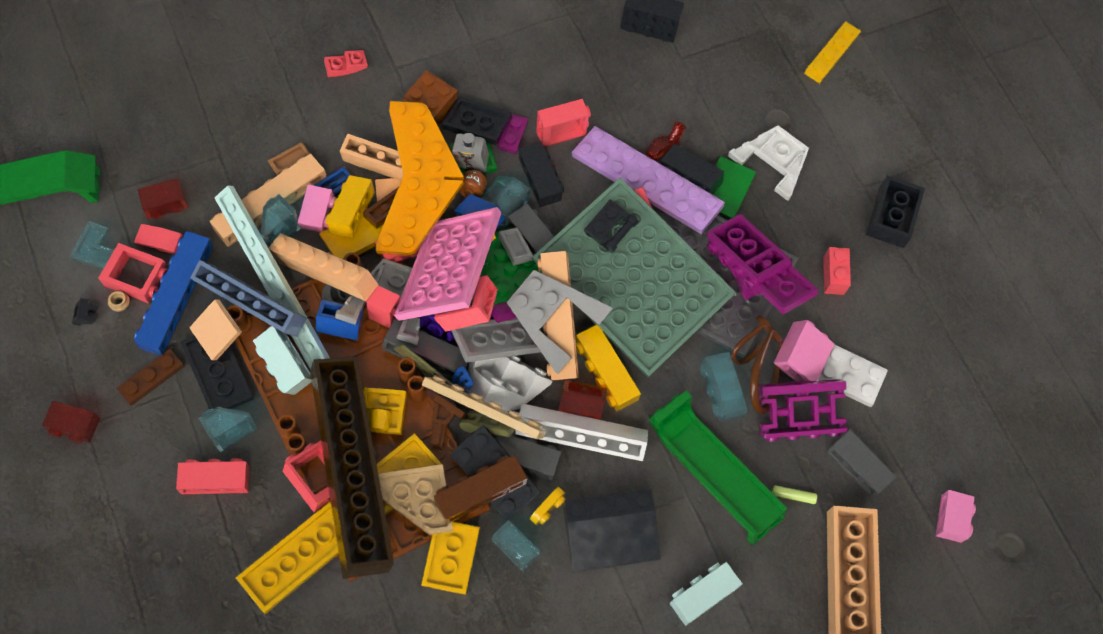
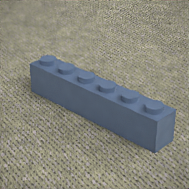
[190,260,307,337]

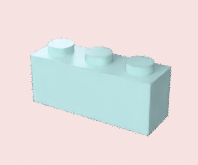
[253,326,312,395]
[669,562,742,626]

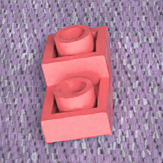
[324,50,368,77]
[134,224,183,254]

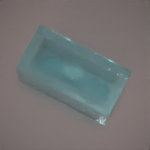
[492,520,540,572]

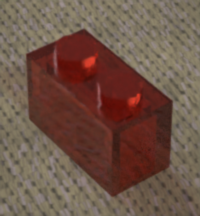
[137,178,188,219]
[559,379,607,420]
[42,401,100,444]

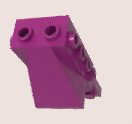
[707,214,818,315]

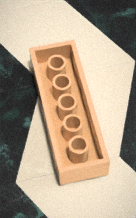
[827,506,881,634]

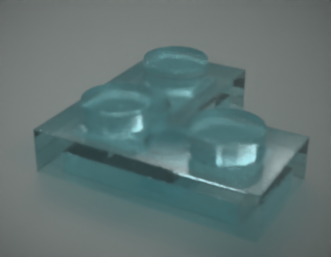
[70,221,114,270]

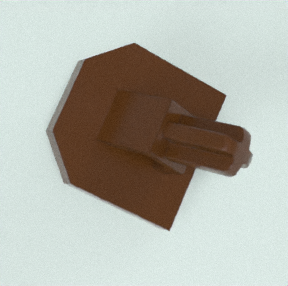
[426,389,466,446]

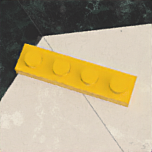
[804,21,861,84]

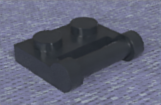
[584,199,639,253]

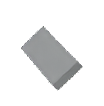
[498,227,533,265]

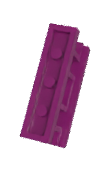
[758,379,848,441]

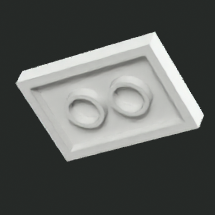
[818,345,888,407]

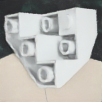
[468,355,552,411]

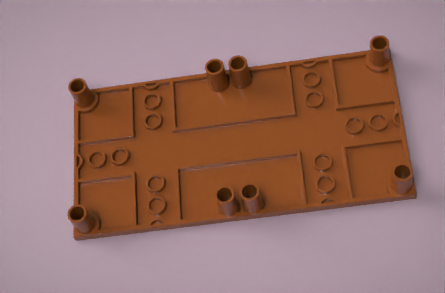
[227,253,490,582]

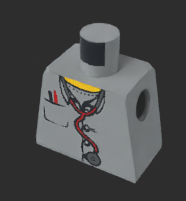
[451,133,489,172]

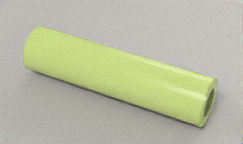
[772,485,817,504]

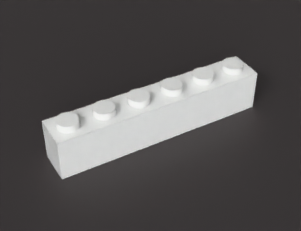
[515,404,648,461]

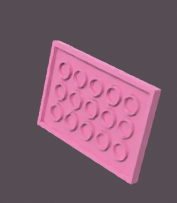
[394,207,501,321]

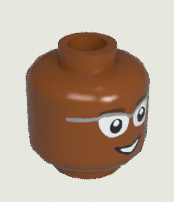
[459,170,487,198]

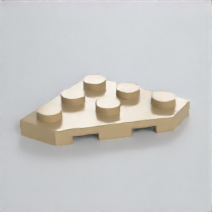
[378,464,453,535]

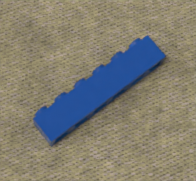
[134,231,213,355]

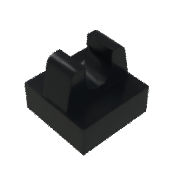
[72,298,98,326]

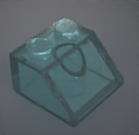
[480,176,530,227]
[261,194,301,247]
[198,407,258,452]

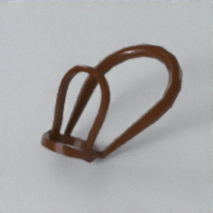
[731,315,783,414]

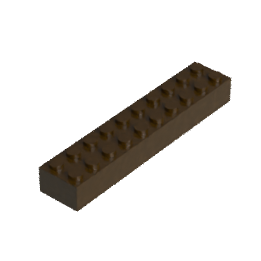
[310,357,394,579]

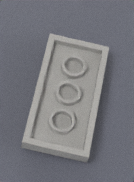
[451,318,541,362]

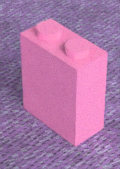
[774,320,834,382]

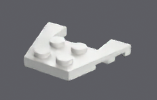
[728,126,809,201]

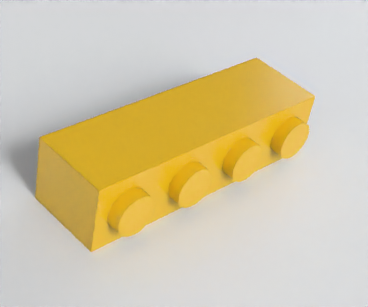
[576,325,641,412]

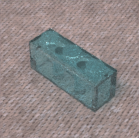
[700,352,748,422]

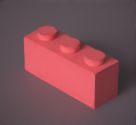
[176,458,250,494]

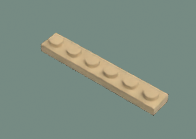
[422,375,547,439]

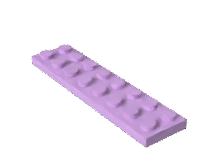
[572,126,725,235]

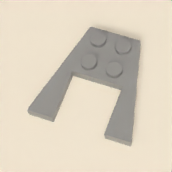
[335,258,420,345]
[507,270,613,374]

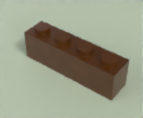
[433,455,527,525]

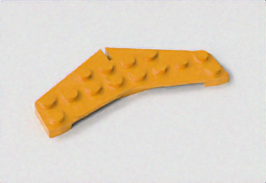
[376,101,464,255]

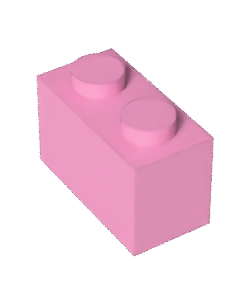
[298,185,336,233]
[936,490,976,543]

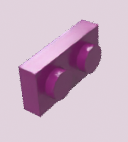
[498,114,528,155]

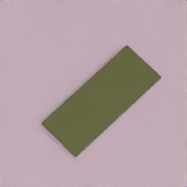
[393,344,453,386]

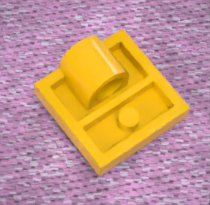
[363,387,408,435]

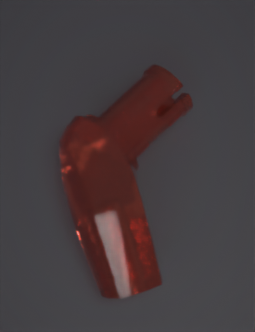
[646,122,686,161]

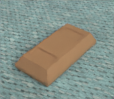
[267,142,310,176]

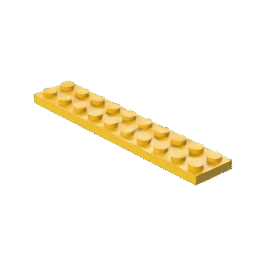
[236,433,441,614]

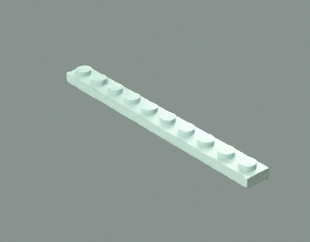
[215,186,330,370]

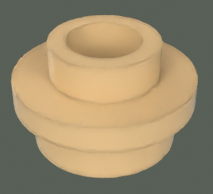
[108,291,130,312]

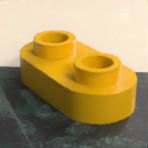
[530,487,566,525]

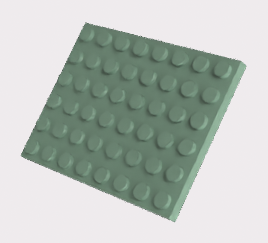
[532,177,736,378]

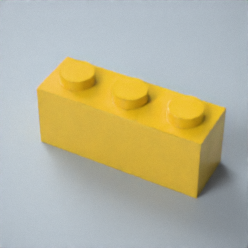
[326,175,375,239]

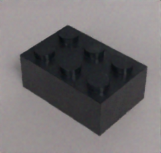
[620,0,684,43]
[866,175,925,248]

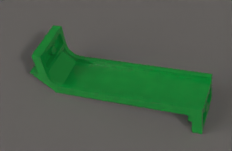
[0,150,100,205]
[648,391,787,546]

